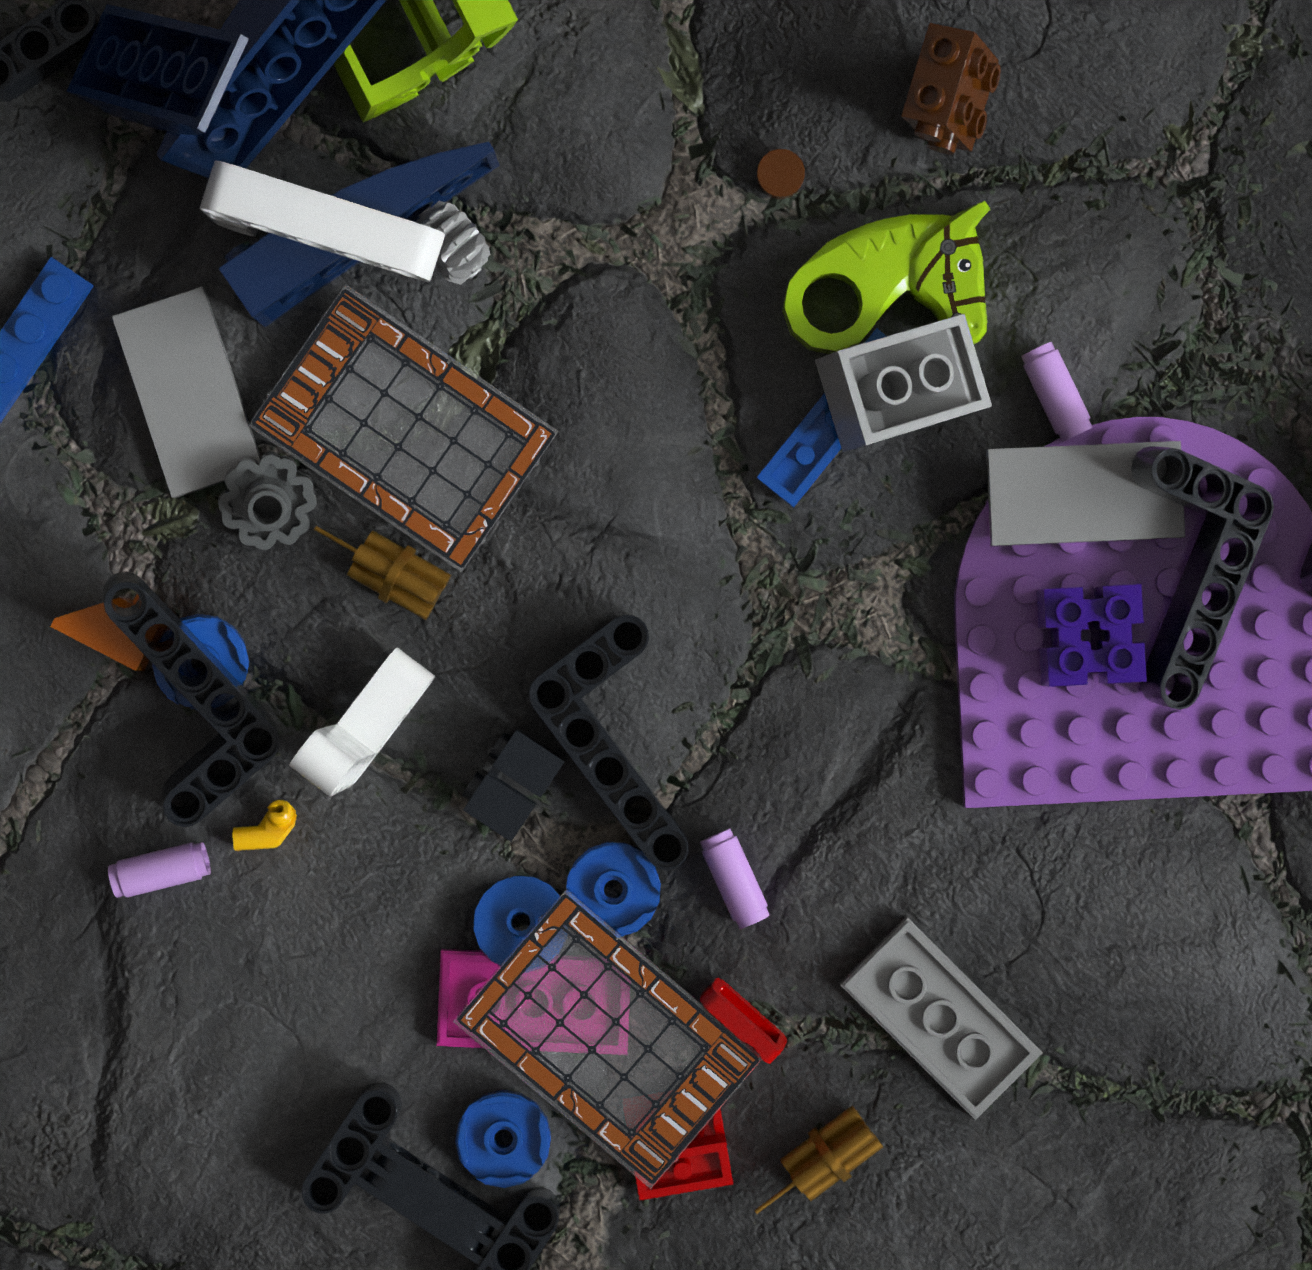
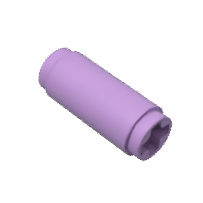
[1021,342,1093,442]
[700,828,770,929]
[108,842,211,898]

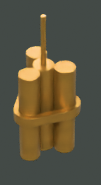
[314,526,451,620]
[754,1105,883,1214]

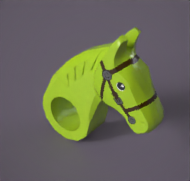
[782,201,990,354]

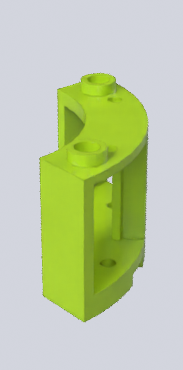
[334,0,518,122]

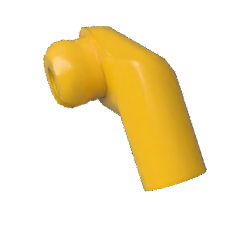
[232,799,297,851]

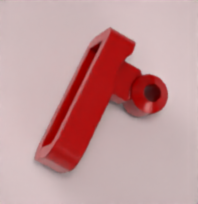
[700,978,787,1064]

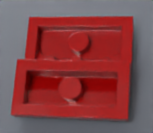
[622,1089,733,1200]

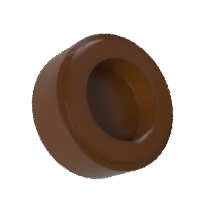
[757,149,805,199]

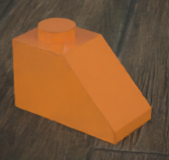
[50,594,167,671]

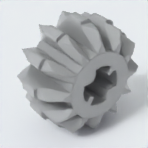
[415,200,490,285]

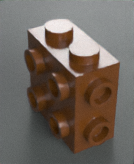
[901,23,1001,155]

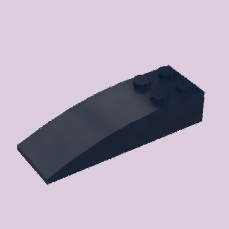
[157,0,386,178]
[67,4,249,135]
[219,142,499,327]

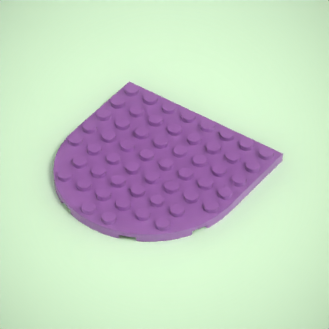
[954,417,1312,808]

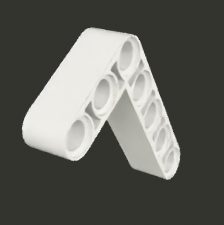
[199,161,445,282]
[289,647,435,797]

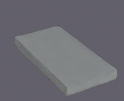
[112,286,261,499]
[986,441,1185,546]
[840,916,1043,1120]

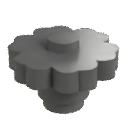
[218,451,317,550]

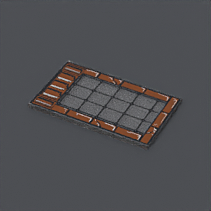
[248,284,559,573]
[453,889,762,1189]

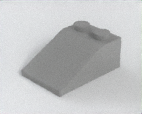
[815,314,992,452]

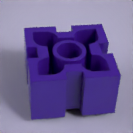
[1036,584,1147,687]

